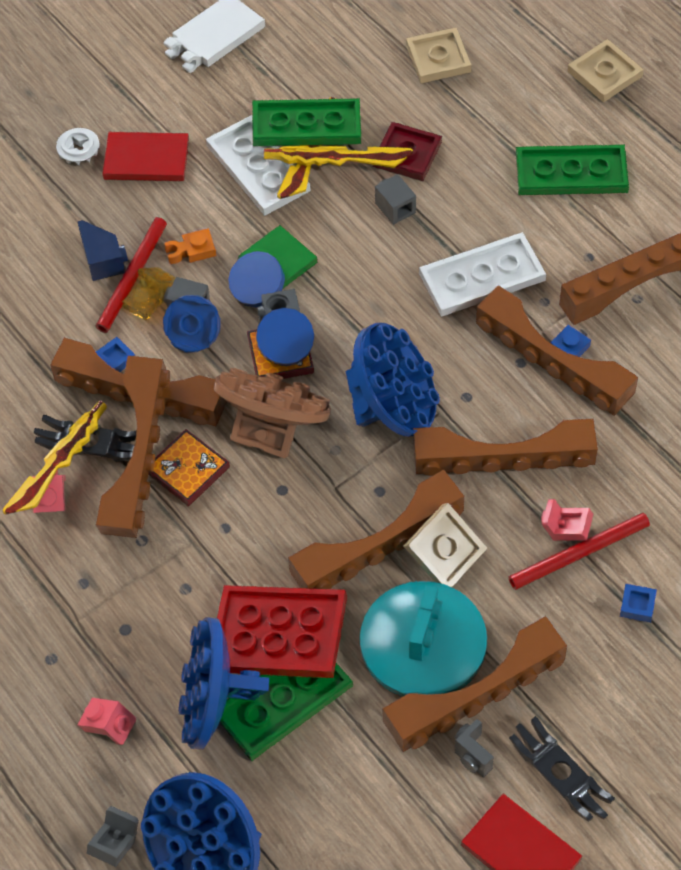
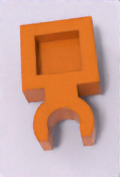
[164,228,217,264]

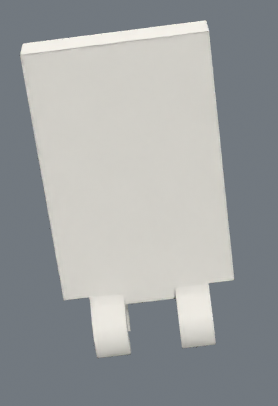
[163,0,265,73]

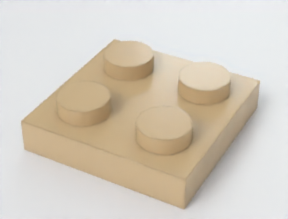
[406,28,471,83]
[568,39,644,103]
[403,503,487,587]

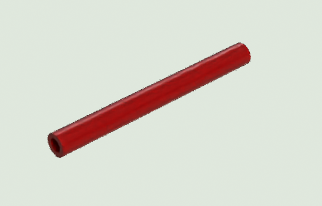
[95,217,167,333]
[508,513,650,590]

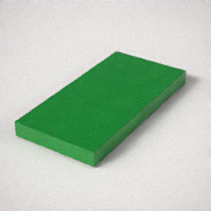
[252,98,361,146]
[516,144,629,195]
[219,663,353,762]

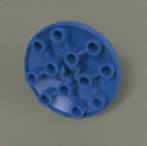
[345,323,440,437]
[178,617,269,750]
[141,772,262,870]

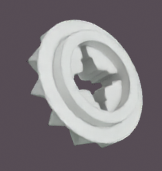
[56,128,100,165]

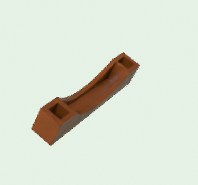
[559,233,681,325]
[476,285,638,416]
[50,337,227,427]
[96,355,170,538]
[413,418,598,476]
[288,470,464,589]
[382,616,567,752]

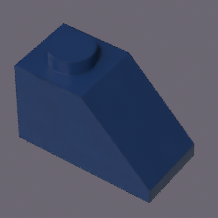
[77,220,128,281]

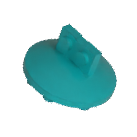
[360,581,487,697]

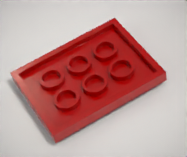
[217,585,347,678]

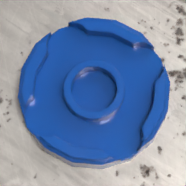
[228,251,285,308]
[163,295,220,352]
[256,308,314,367]

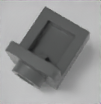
[455,719,494,778]
[86,806,139,867]

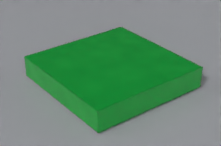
[238,225,318,289]

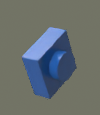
[551,325,591,357]
[96,337,135,372]
[620,584,657,623]

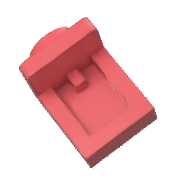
[32,469,66,513]
[541,499,594,541]
[77,698,136,745]

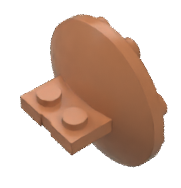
[214,368,331,458]

